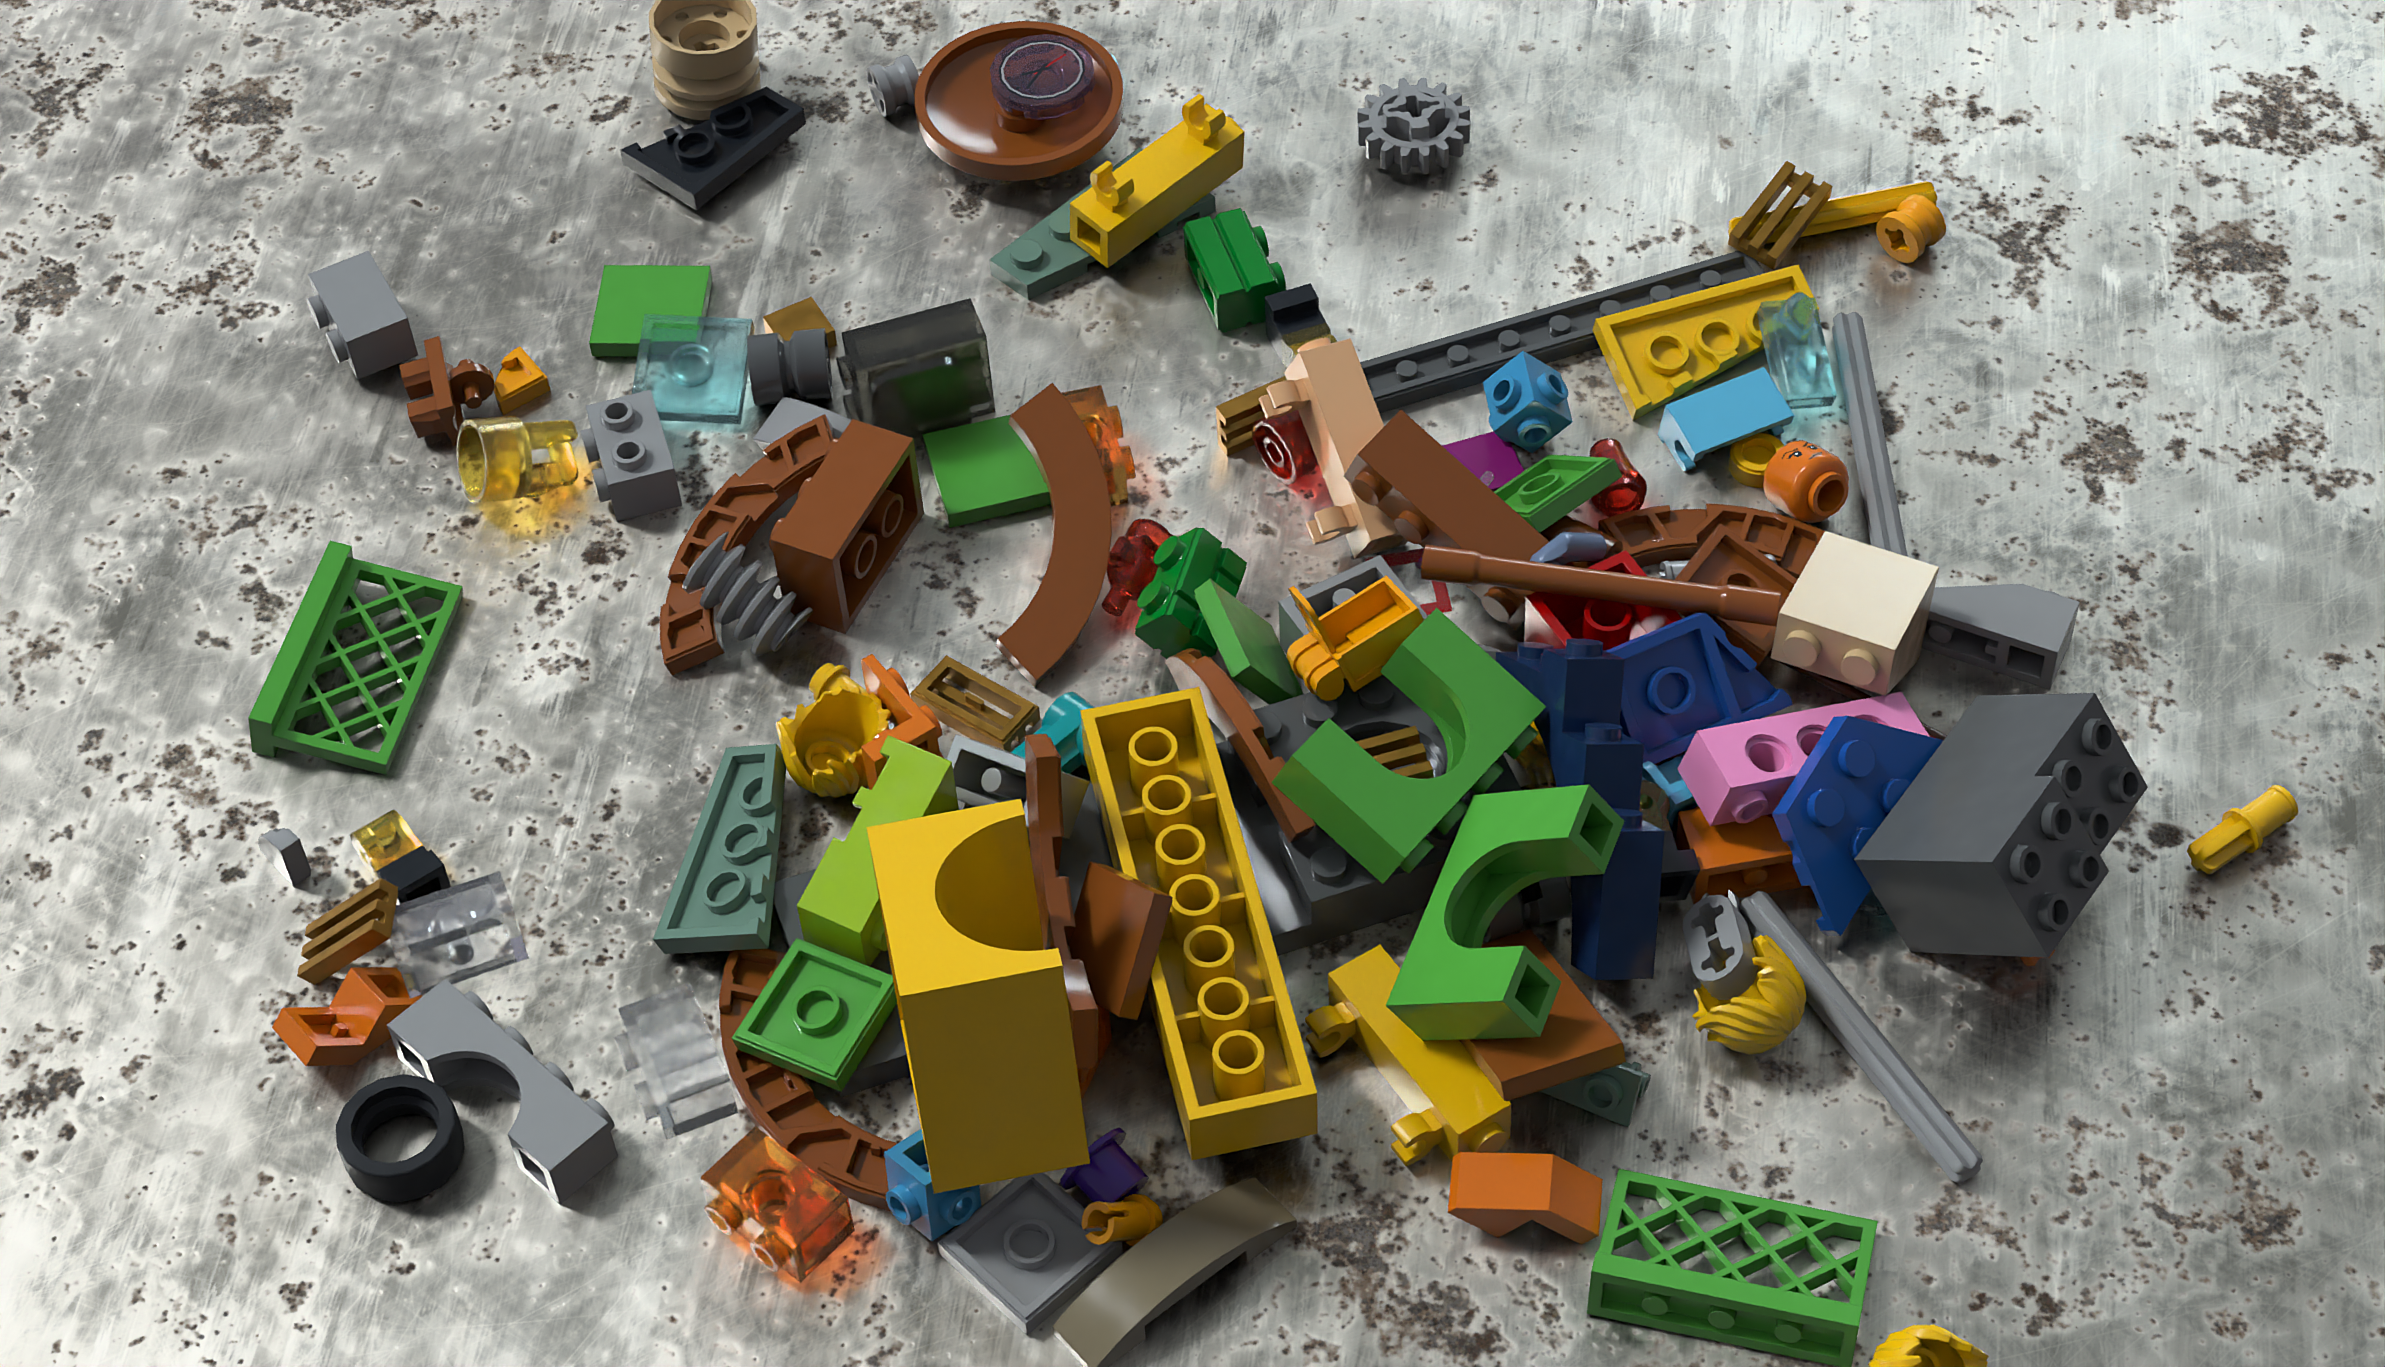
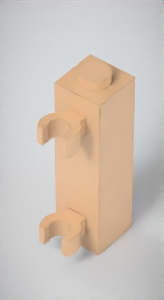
[1259,338,1408,559]

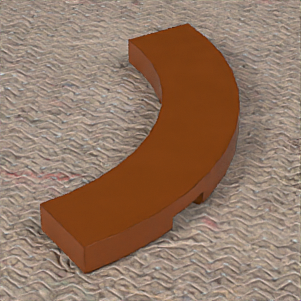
[996,383,1112,688]
[660,414,836,675]
[1598,504,1825,579]
[1166,648,1315,844]
[1025,734,1098,1069]
[719,949,898,1211]

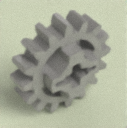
[1357,78,1471,174]

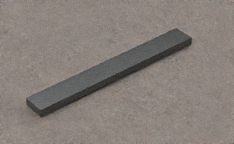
[1360,250,1765,414]

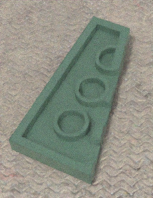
[989,147,1216,300]
[653,744,786,954]

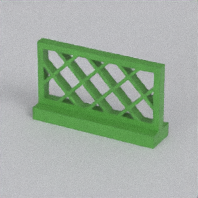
[248,540,463,775]
[1587,1169,1878,1367]

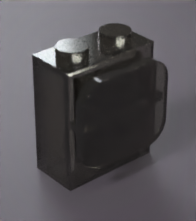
[836,298,995,451]

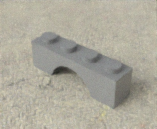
[387,978,618,1205]

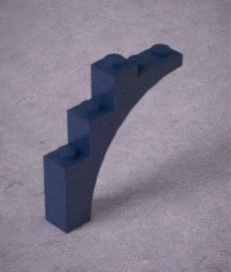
[1495,639,1665,980]

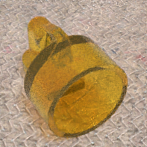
[456,416,579,503]

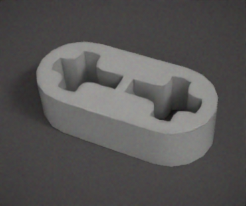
[1683,895,1758,1000]

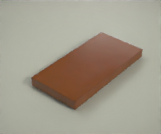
[1460,929,1626,1101]

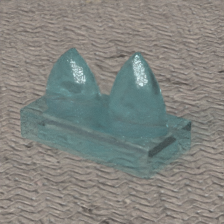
[1757,292,1837,409]

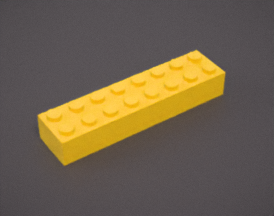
[1080,687,1318,1161]

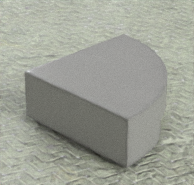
[258,828,311,887]

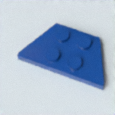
[1606,613,1793,764]
[1772,716,1944,936]

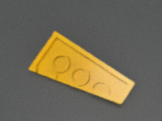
[1592,265,1819,421]

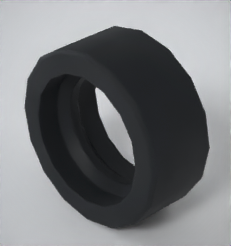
[336,1074,464,1202]

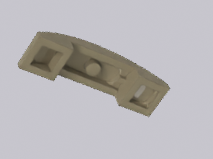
[1052,1177,1297,1367]

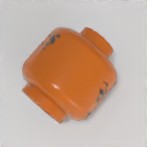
[1763,440,1849,524]

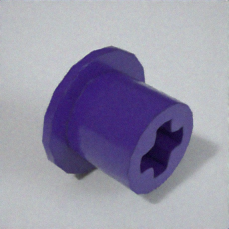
[1059,1127,1149,1202]

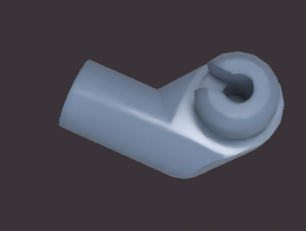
[1530,532,1607,565]

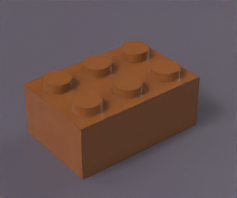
[769,419,924,634]

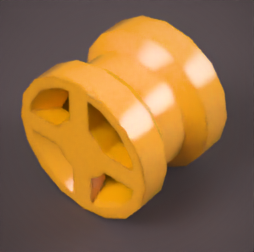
[1876,194,1946,263]

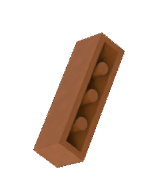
[1344,410,1575,631]

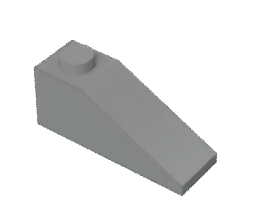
[1922,584,2080,690]

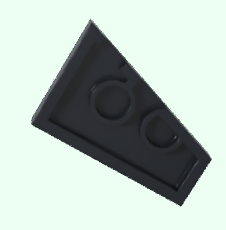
[620,87,806,210]

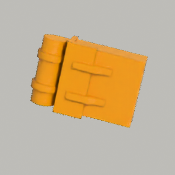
[1287,575,1424,701]

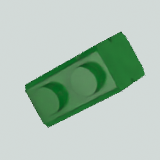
[1183,208,1286,333]
[1135,527,1247,659]

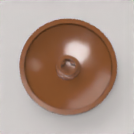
[914,21,1124,181]

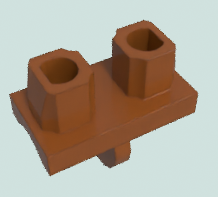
[399,336,495,446]

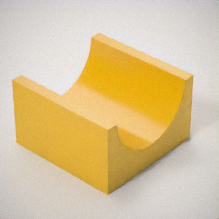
[866,799,1090,1194]

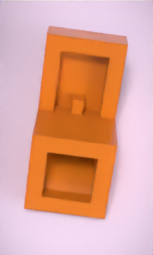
[272,967,422,1066]
[1448,1152,1603,1245]

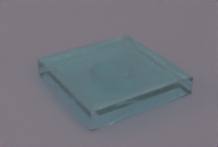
[632,314,755,424]

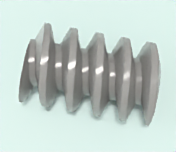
[682,531,814,657]

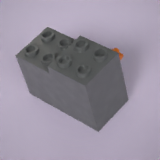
[1854,693,2148,966]

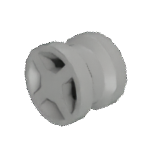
[866,55,919,117]

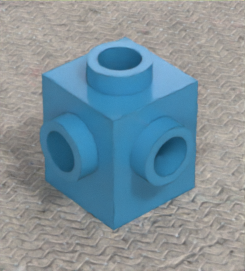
[1483,351,1573,453]
[884,1129,982,1241]

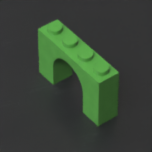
[1271,608,1546,884]
[1385,784,1625,1041]

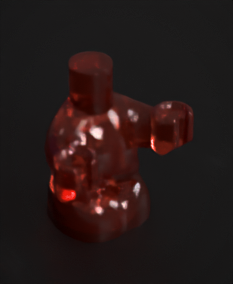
[1101,519,1173,616]

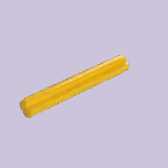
[1728,181,1937,248]

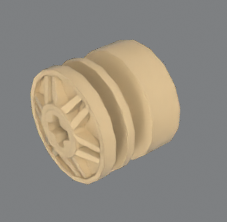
[649,0,761,120]

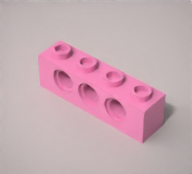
[1677,692,1930,826]

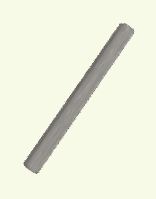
[1832,312,1908,557]
[1740,891,1983,1183]

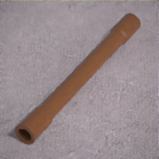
[1421,544,1781,627]

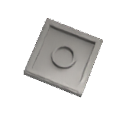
[938,1172,1123,1335]

